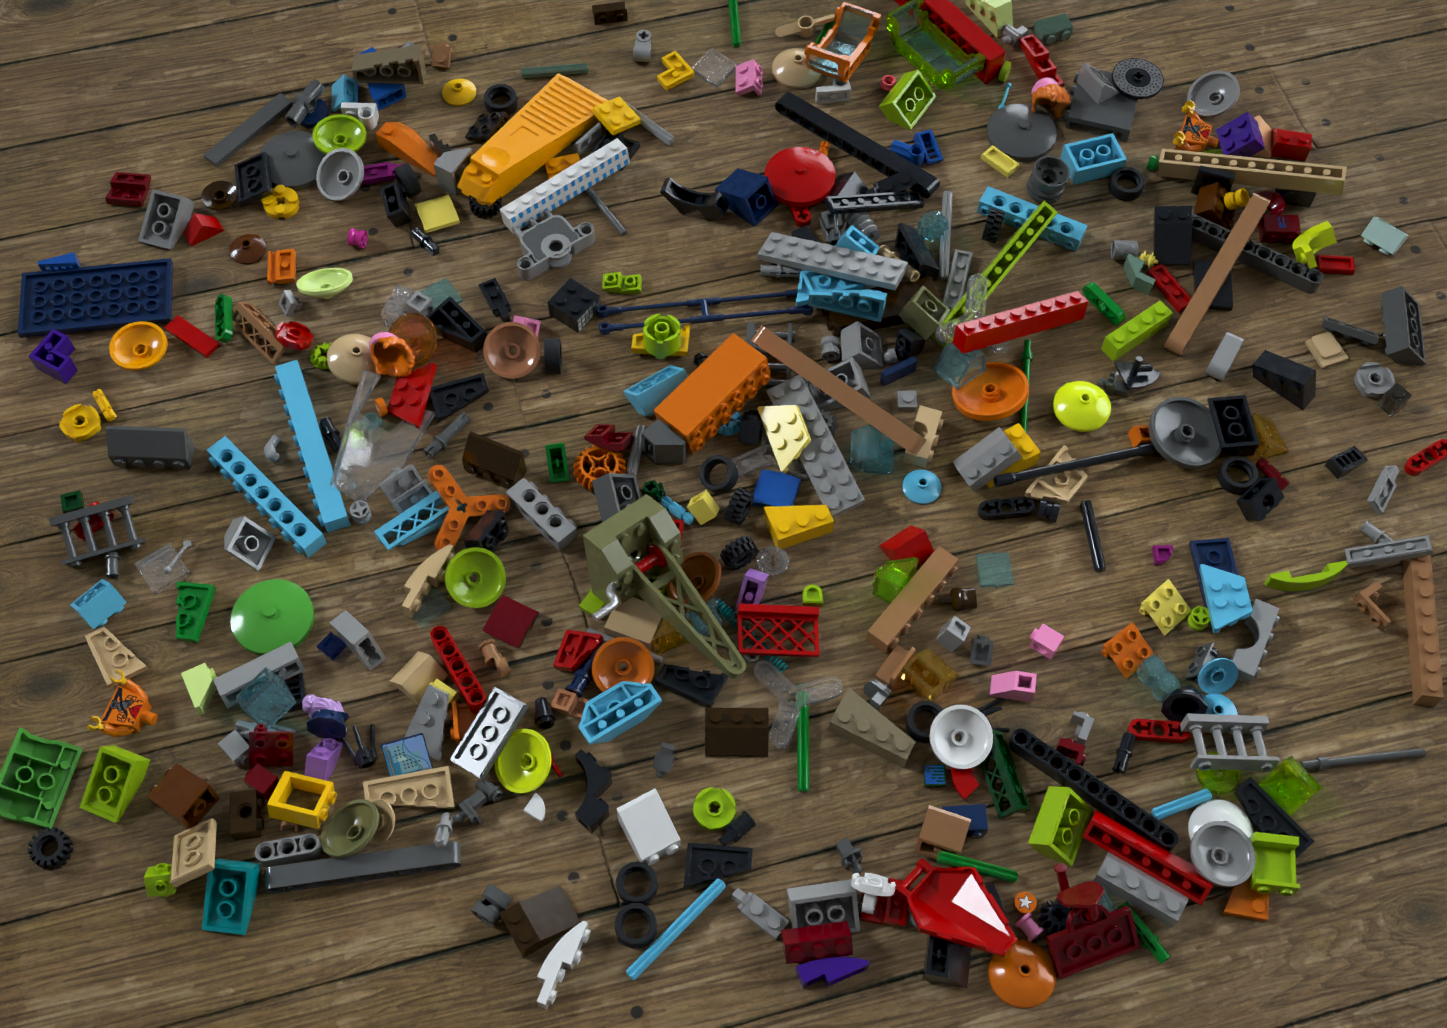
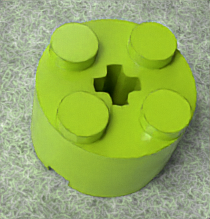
[643,314,681,359]

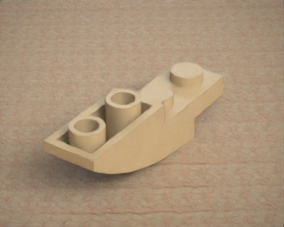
[402,544,456,618]

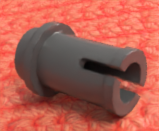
[104,552,121,579]
[475,778,503,802]

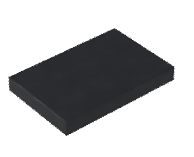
[234,152,273,207]
[1193,260,1233,311]

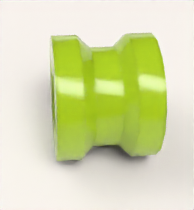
[1187,606,1211,631]

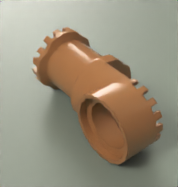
[478,639,511,678]

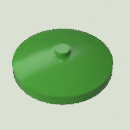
[231,579,315,656]

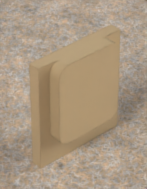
[1305,332,1349,369]

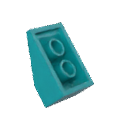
[202,859,261,935]

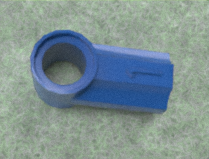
[890,140,925,167]

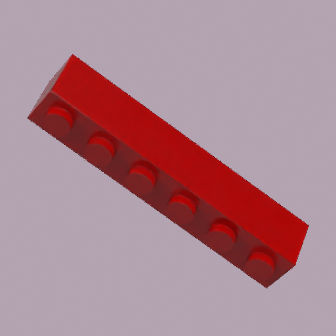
[1082,810,1213,905]

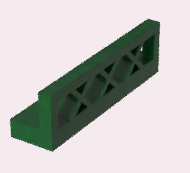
[980,730,1031,819]

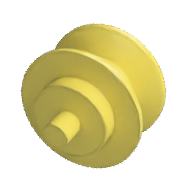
[1137,250,1159,270]

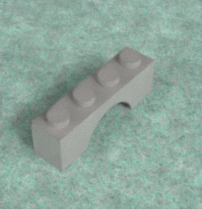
[1230,599,1280,684]

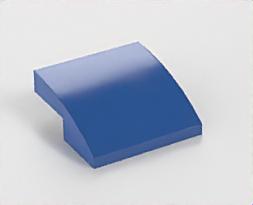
[752,470,802,507]

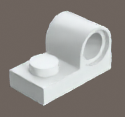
[815,78,851,104]
[341,102,379,130]

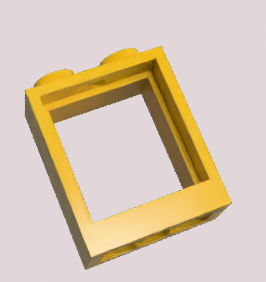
[267,771,337,829]

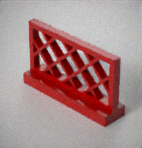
[735,603,820,658]

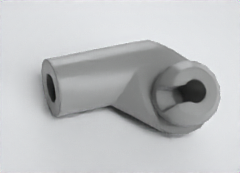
[264,435,281,462]

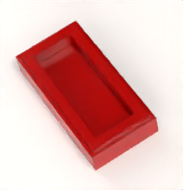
[1315,255,1355,275]

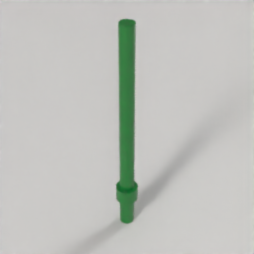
[1020,339,1033,433]

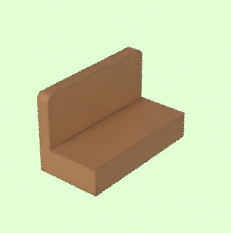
[875,644,916,689]

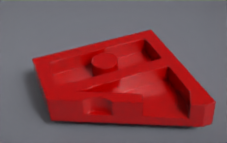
[553,630,604,672]

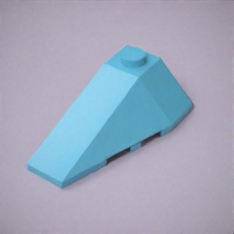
[808,289,887,322]

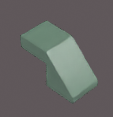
[1123,254,1156,295]

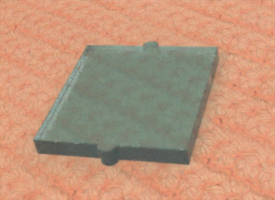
[420,278,463,309]
[976,551,1014,588]
[412,585,452,629]

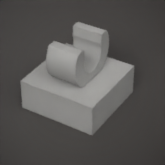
[279,290,303,316]

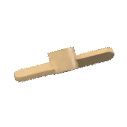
[775,14,837,38]

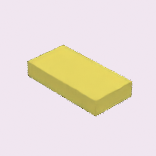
[981,145,1020,178]

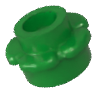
[1146,155,1159,172]

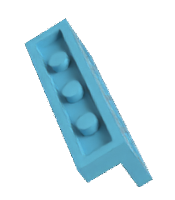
[374,491,449,552]

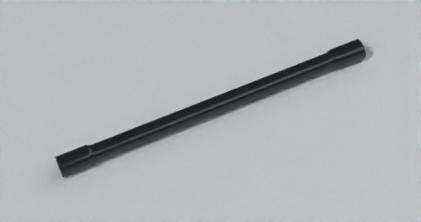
[993,443,1157,487]

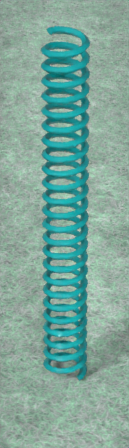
[714,598,788,672]

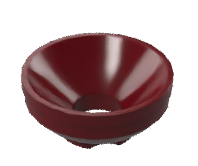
[1257,191,1286,215]

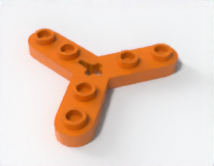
[428,465,511,551]

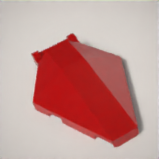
[894,859,1018,957]

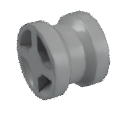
[350,500,372,525]

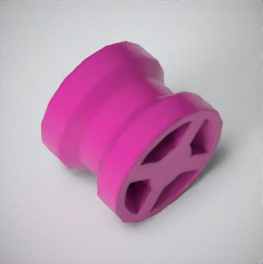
[347,228,368,249]

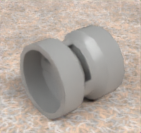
[821,336,840,361]

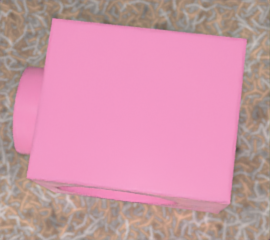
[1030,624,1064,660]

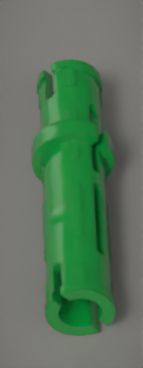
[1116,901,1171,965]

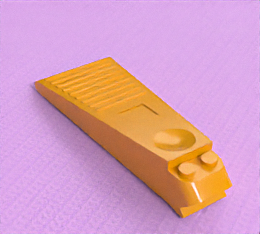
[457,74,608,209]

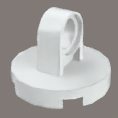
[851,873,896,915]

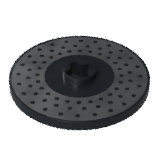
[1112,58,1164,99]

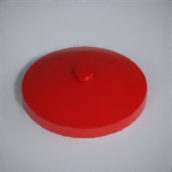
[765,147,835,207]

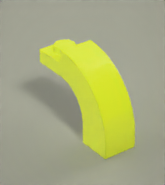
[1292,221,1337,269]

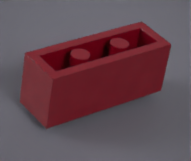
[781,921,853,964]

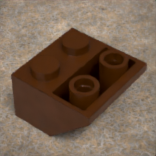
[1193,182,1236,231]

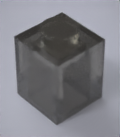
[1377,383,1412,418]

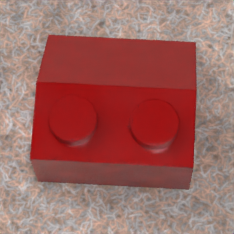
[1271,127,1312,161]

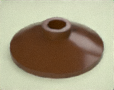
[230,234,267,265]

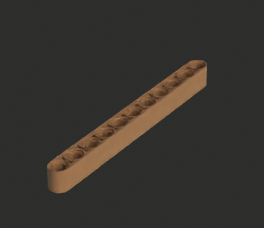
[1164,193,1271,356]
[751,325,927,456]

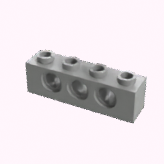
[506,478,577,552]

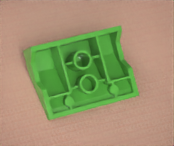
[0,727,83,829]

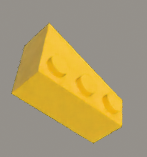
[763,505,834,551]

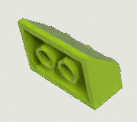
[878,70,937,130]
[1028,786,1092,866]

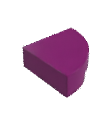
[1152,545,1173,566]

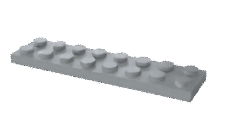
[758,232,908,290]
[766,375,866,518]

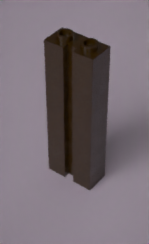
[822,277,940,337]

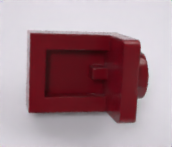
[1055,738,1087,766]

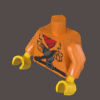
[1173,100,1219,152]
[87,670,158,738]

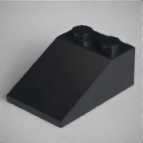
[1153,206,1192,266]

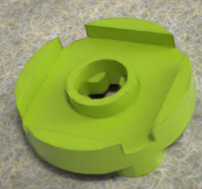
[693,787,736,832]

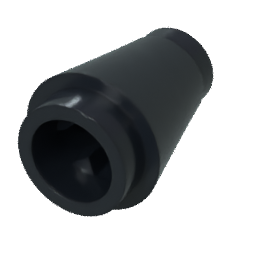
[535,697,555,730]

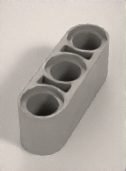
[1205,332,1244,381]
[255,834,323,867]

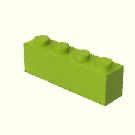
[1101,301,1173,362]

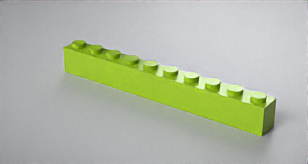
[930,201,1058,348]

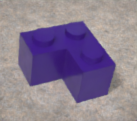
[28,329,78,384]

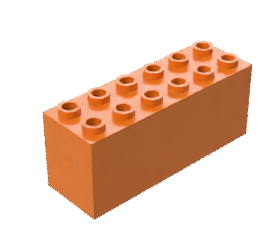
[654,333,771,455]

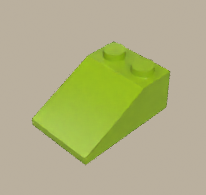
[79,745,150,823]

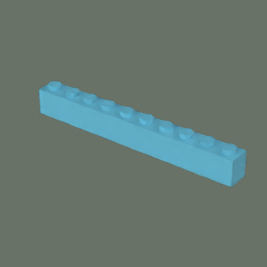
[274,360,350,533]

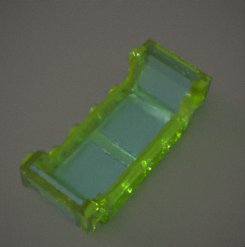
[886,0,985,89]

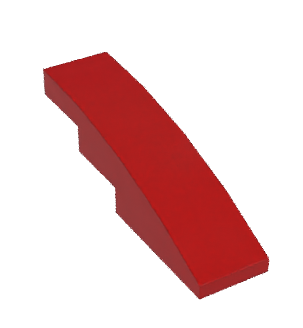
[1019,34,1064,87]

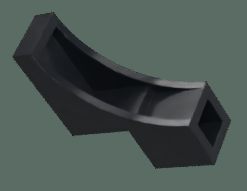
[660,177,730,221]
[575,749,612,834]

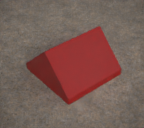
[879,525,934,576]

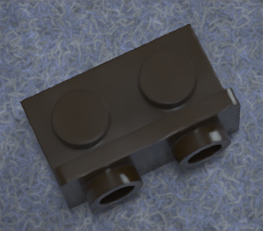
[592,1,628,25]

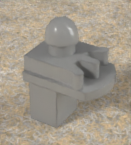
[1001,24,1028,47]

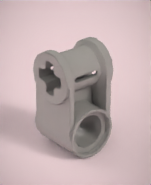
[633,29,651,63]

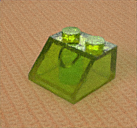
[872,557,918,605]
[1258,756,1323,816]

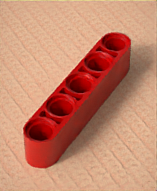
[430,626,487,714]

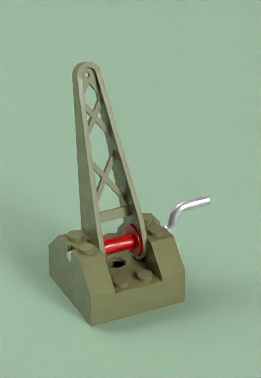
[583,494,746,679]

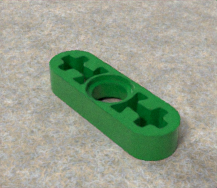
[1082,282,1126,325]
[215,294,233,343]

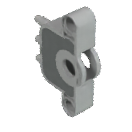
[513,210,595,281]

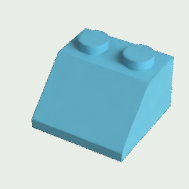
[70,579,127,629]

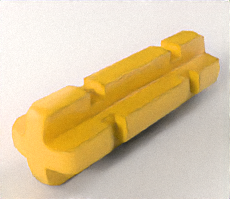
[92,389,117,422]

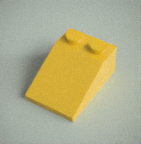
[986,423,1041,489]

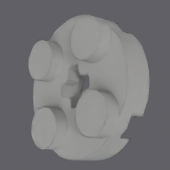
[1354,362,1395,398]

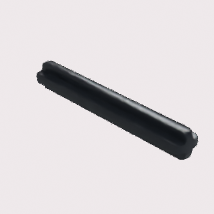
[1080,500,1106,572]

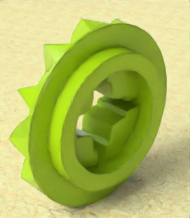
[310,342,332,369]

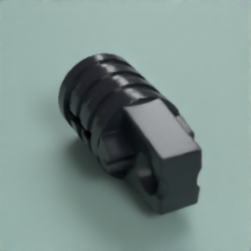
[718,811,756,846]

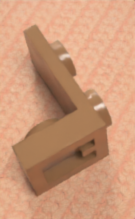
[1353,581,1391,631]

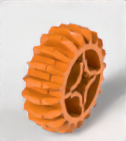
[573,445,626,492]

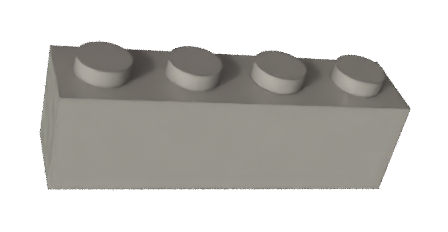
[213,642,305,709]

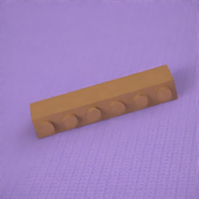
[866,546,959,653]

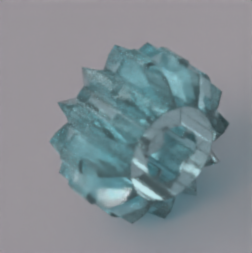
[917,210,948,241]

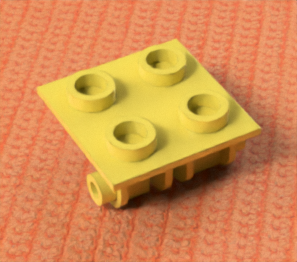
[1139,579,1192,636]

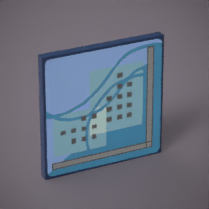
[381,733,433,777]

